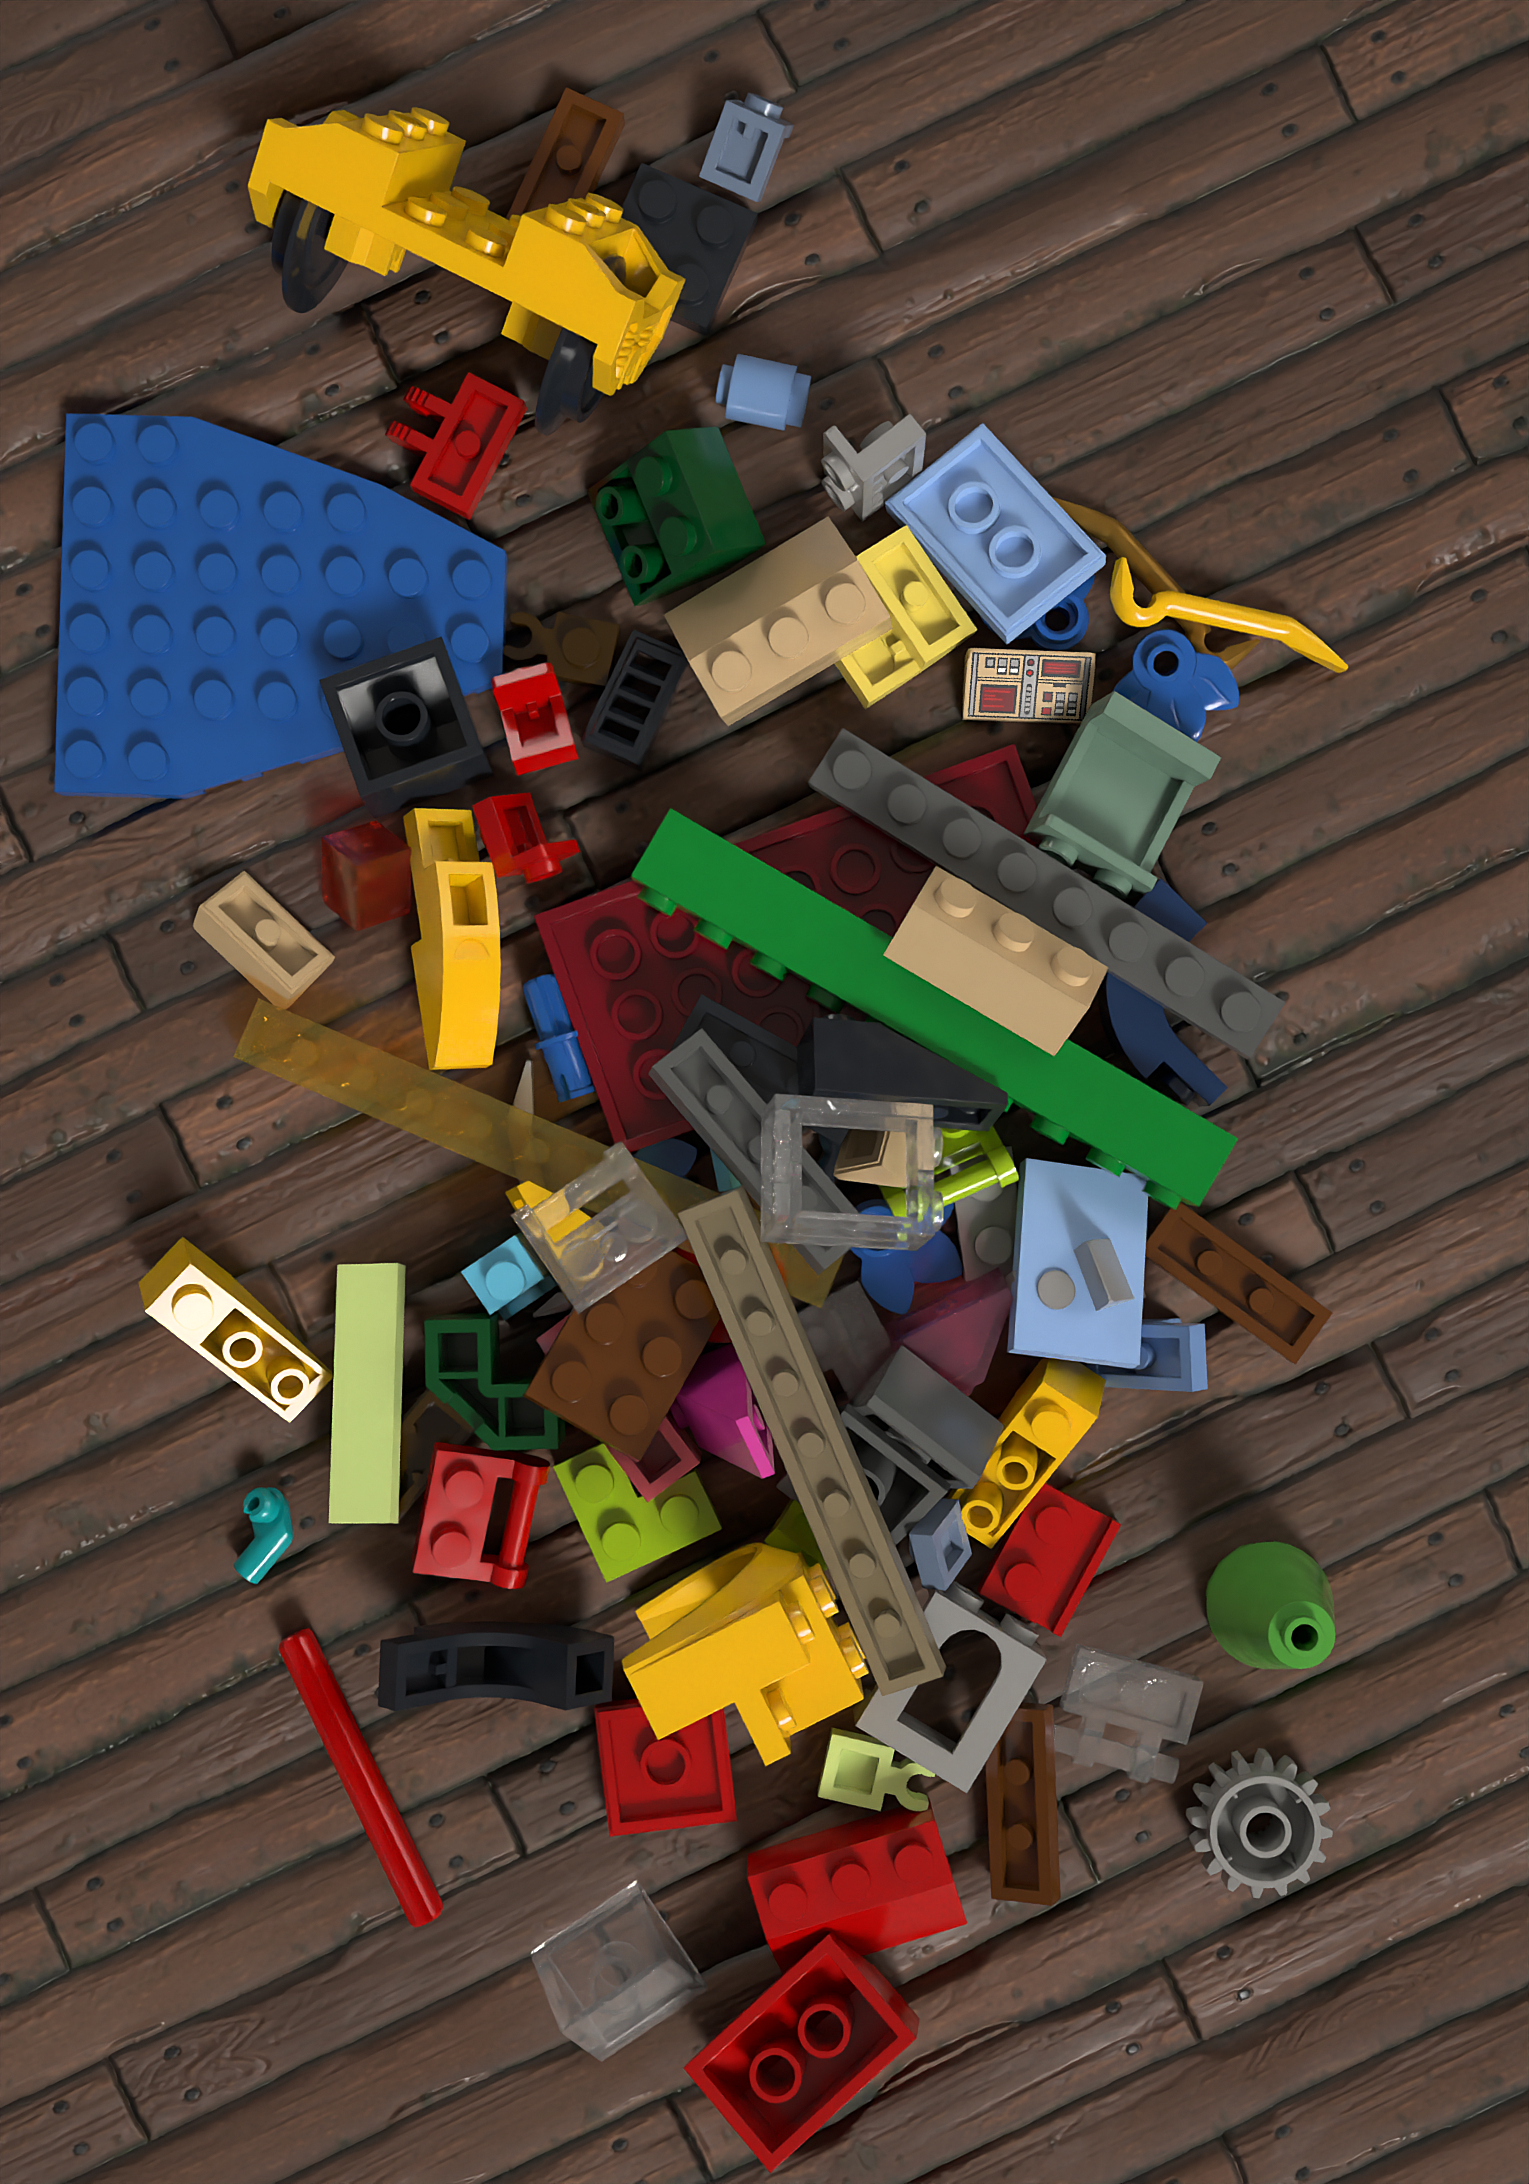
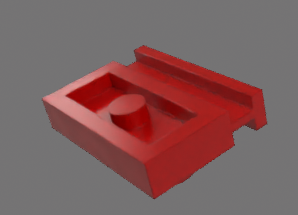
[977,1482,1121,1637]

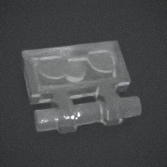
[1054,1643,1204,1784]

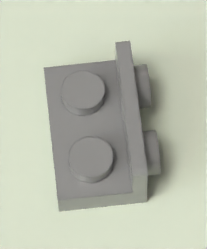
[821,414,926,522]

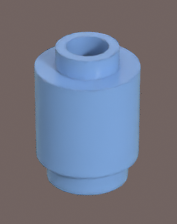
[716,354,812,431]

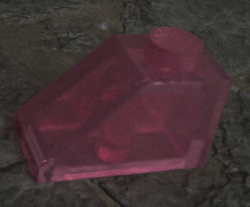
[885,1267,1013,1396]

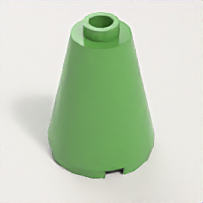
[1206,1541,1335,1669]

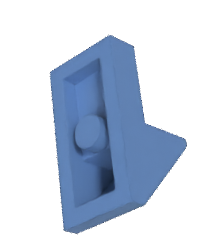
[1087,1318,1208,1392]

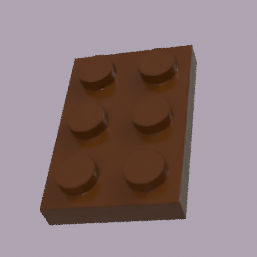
[522,1223,721,1462]

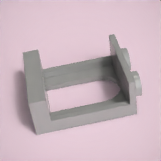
[853,1581,1047,1793]

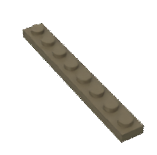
[678,1185,946,1696]

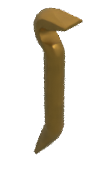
[1052,497,1260,670]

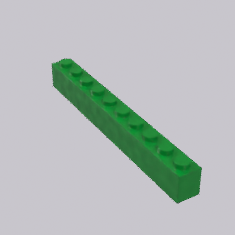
[631,808,1238,1210]

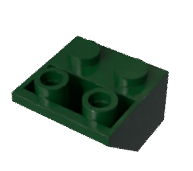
[587,426,766,607]

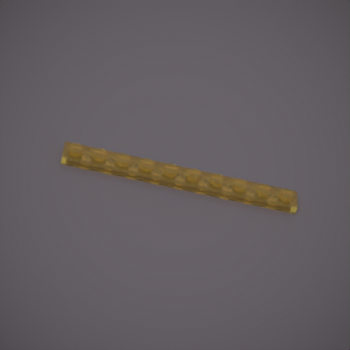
[233,998,845,1308]

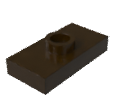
[398,1388,475,1521]

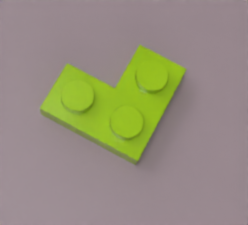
[553,1442,723,1583]

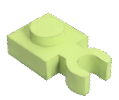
[817,1727,935,1811]

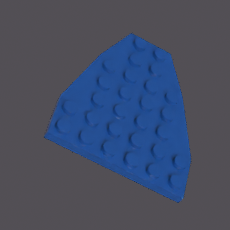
[54,413,508,799]

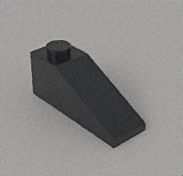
[797,1014,1008,1131]

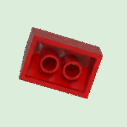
[747,1798,967,1975]
[684,1932,920,2173]

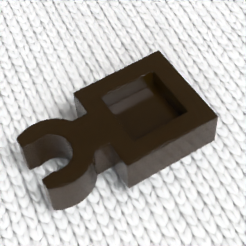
[503,612,621,690]

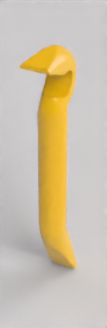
[1110,557,1348,673]

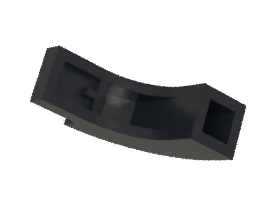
[378,1621,614,1711]

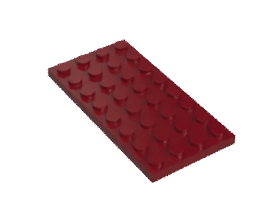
[534,744,1039,1156]

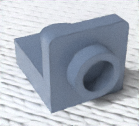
[699,92,794,202]

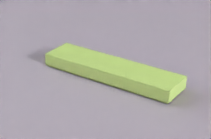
[329,1263,406,1524]

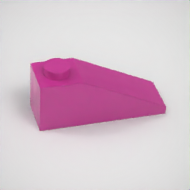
[670,1343,775,1479]

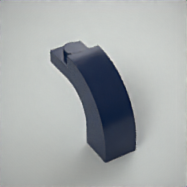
[1097,878,1228,1107]

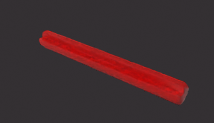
[278,1628,443,1927]

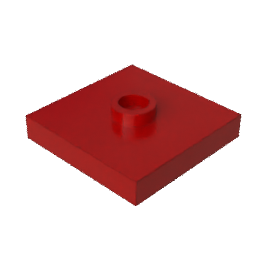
[594,1698,737,1837]

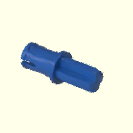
[523,974,596,1103]

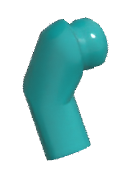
[233,1487,294,1584]

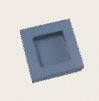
[909,1499,972,1591]

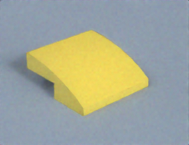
[834,525,977,709]

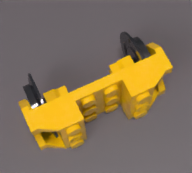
[248,107,686,436]

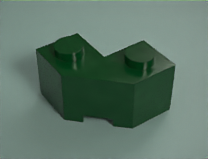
[424,1313,565,1450]

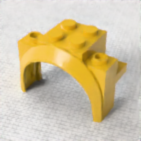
[621,1543,869,1766]

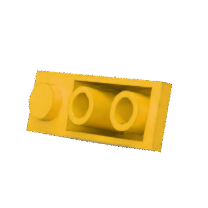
[139,1237,333,1423]
[946,1357,1106,1549]

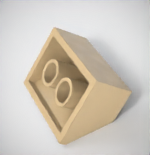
[664,516,893,726]
[883,866,1108,1056]

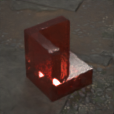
[321,820,411,931]

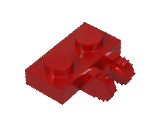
[385,372,527,520]

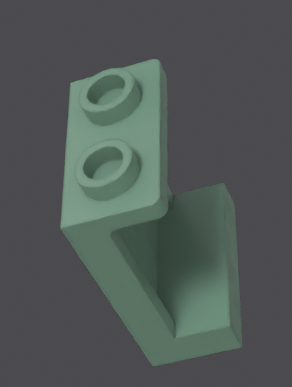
[1023,691,1221,900]

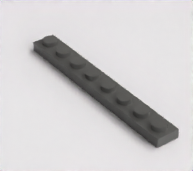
[808,728,1286,1059]

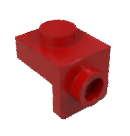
[491,662,579,775]
[472,792,580,883]

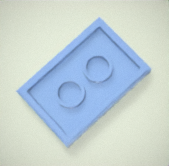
[885,423,1106,644]
[1007,1158,1148,1369]

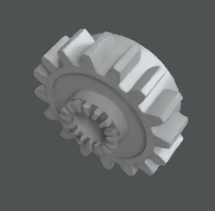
[1186,1748,1333,1898]

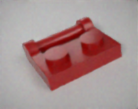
[411,1442,550,1589]

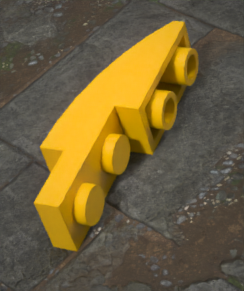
[403,808,501,1070]

